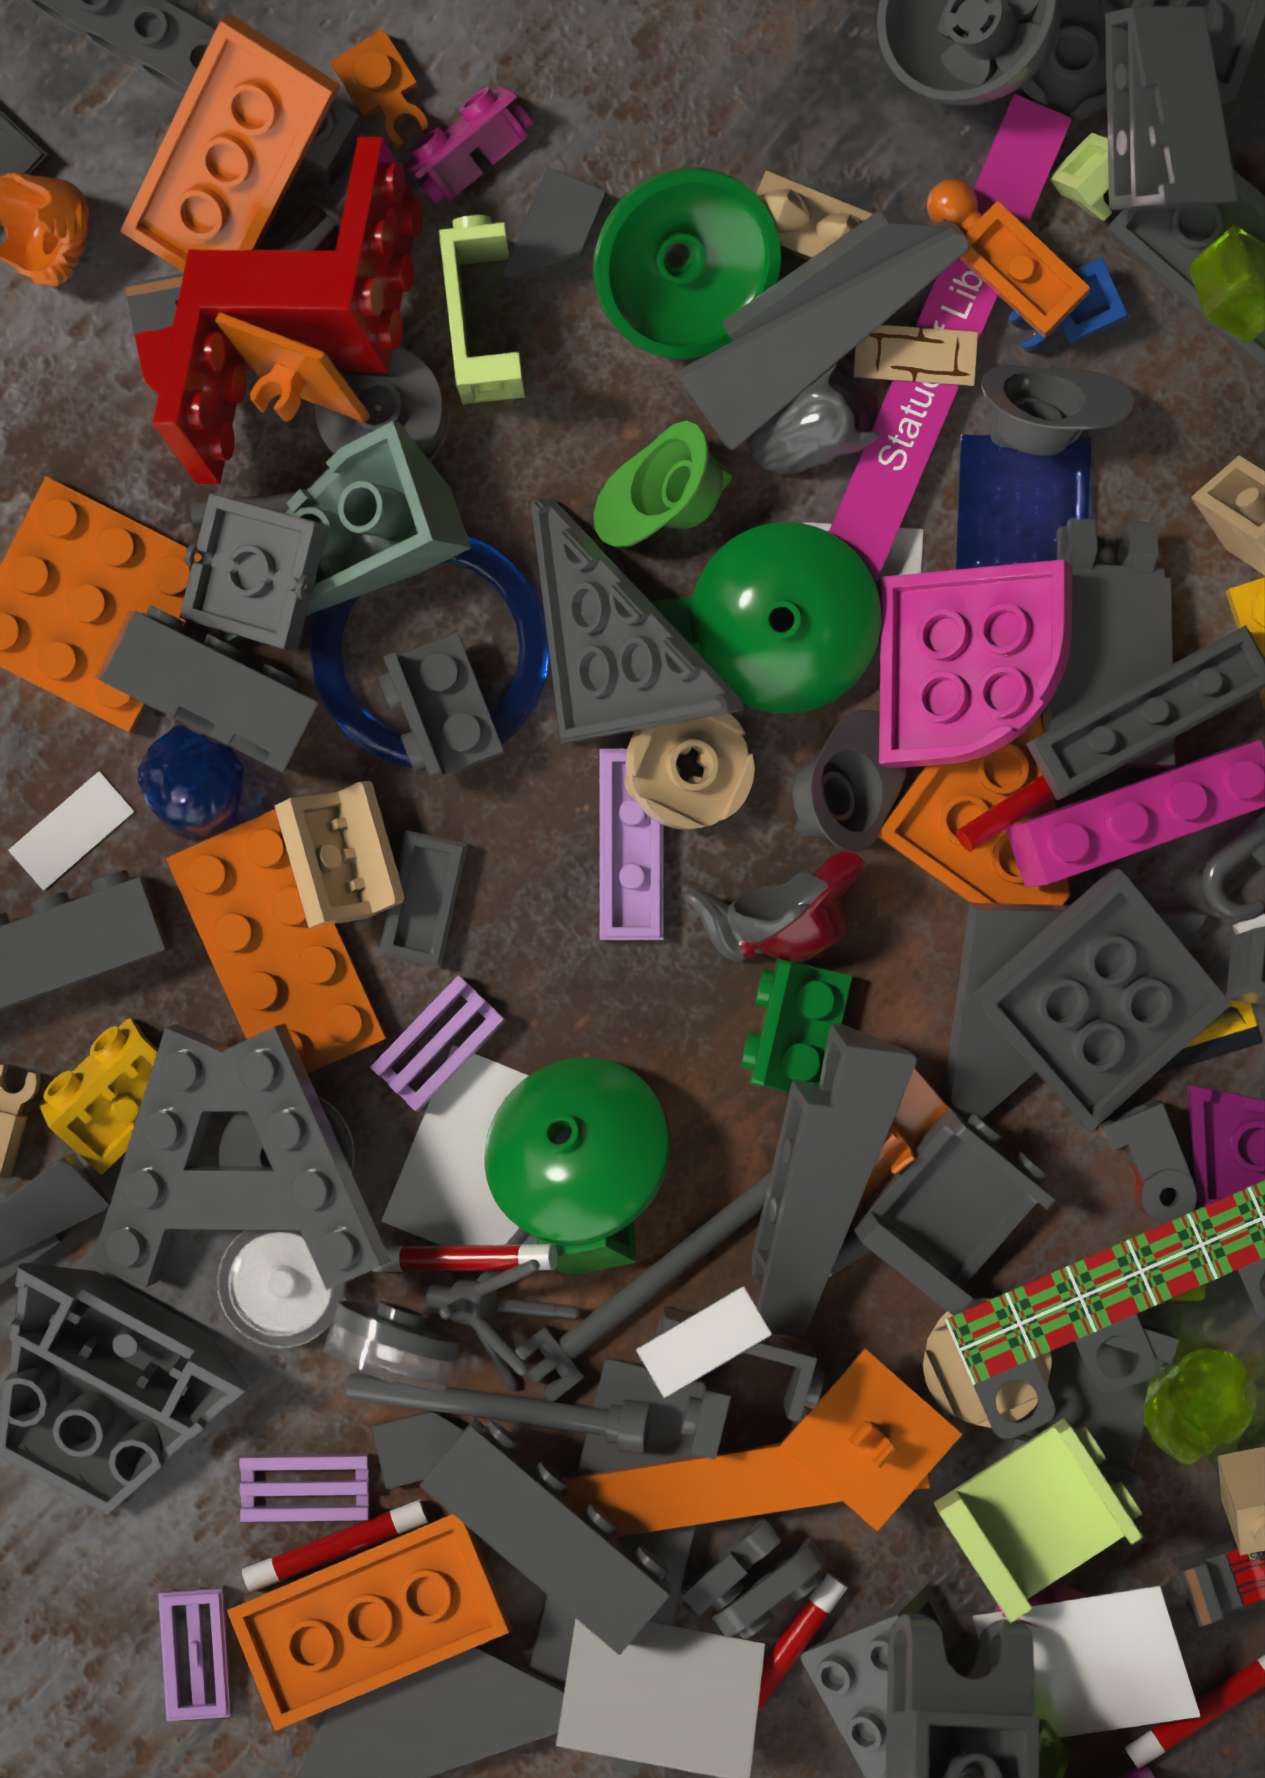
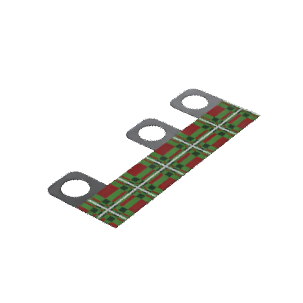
[945,1180,1265,1439]

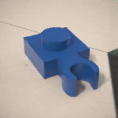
[1009,257,1130,352]

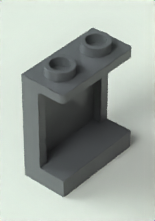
[850,1107,1057,1316]

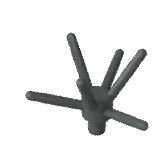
[426,1228,580,1391]

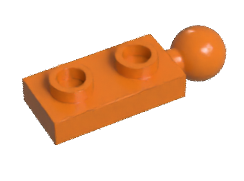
[927,179,1090,339]

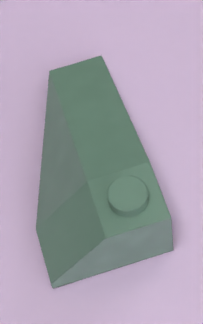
[222,421,471,643]

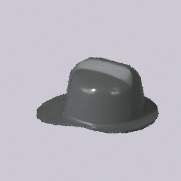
[981,364,1135,456]
[792,709,906,852]

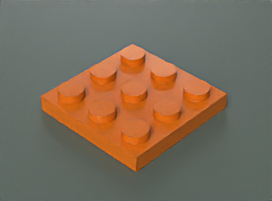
[0,476,202,734]

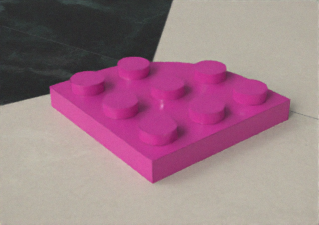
[879,560,1072,769]

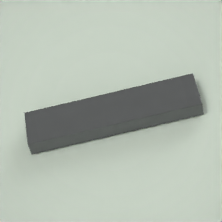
[1026,625,1265,800]

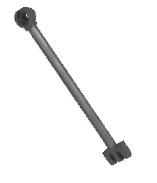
[514,1171,771,1402]

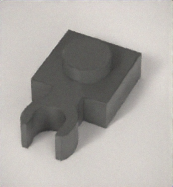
[681,1517,781,1616]

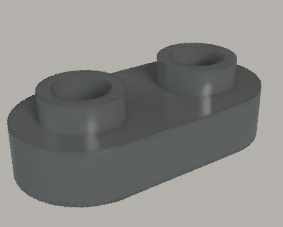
[710,1538,827,1639]

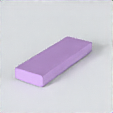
[600,749,663,940]

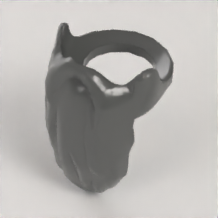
[749,362,880,474]

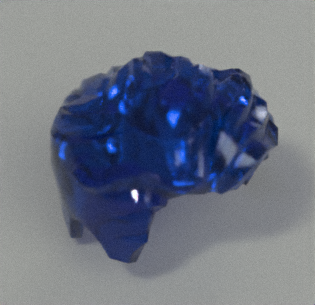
[137,725,244,841]

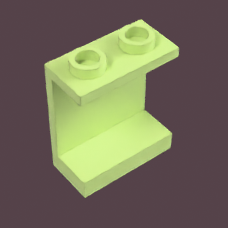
[439,215,525,404]
[934,1418,1142,1623]

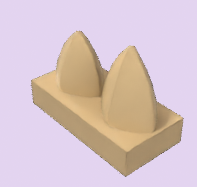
[756,171,873,261]

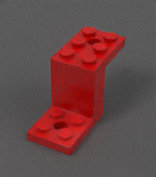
[152,137,424,485]

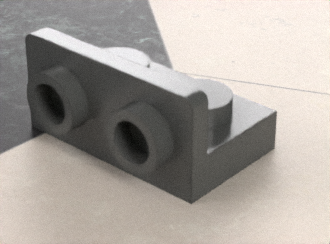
[378,632,505,781]

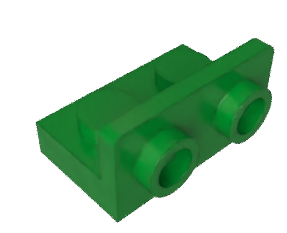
[740,959,852,1092]

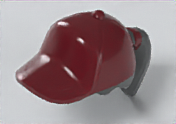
[684,851,866,962]

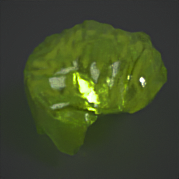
[1143,1348,1253,1465]

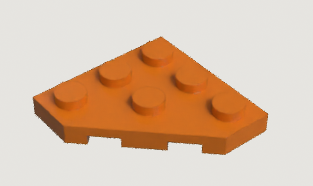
[877,716,1070,905]

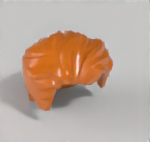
[0,173,89,287]

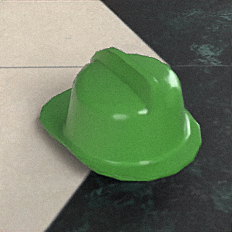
[593,421,732,548]

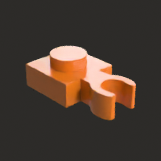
[329,29,429,150]

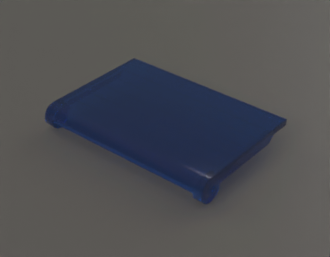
[956,434,1092,570]

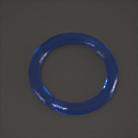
[310,536,550,769]

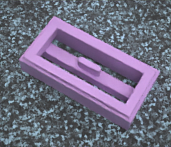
[370,975,506,1112]
[239,1453,369,1522]
[158,1585,233,1721]

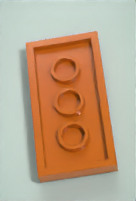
[120,14,341,273]
[165,809,387,1074]
[227,1514,513,1731]

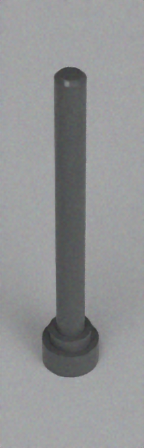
[344,1374,652,1454]

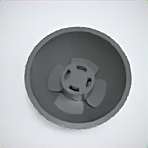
[877,0,1062,105]

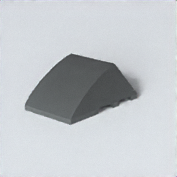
[0,1263,248,1515]

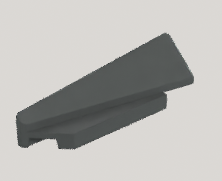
[676,210,970,450]
[752,1023,917,1337]
[0,1153,110,1285]

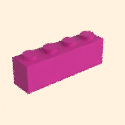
[1005,740,1265,888]

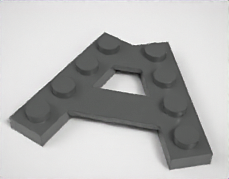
[92,1023,390,1290]

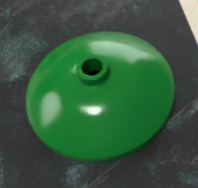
[593,167,781,359]
[691,522,882,714]
[484,1057,671,1245]

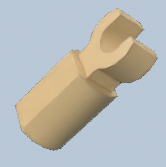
[0,1063,41,1179]

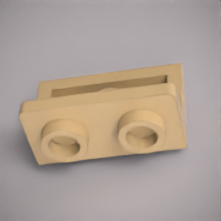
[275,781,405,928]

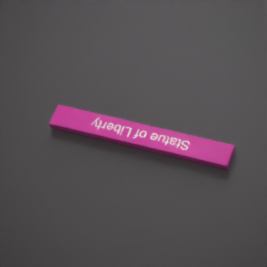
[828,94,1072,583]

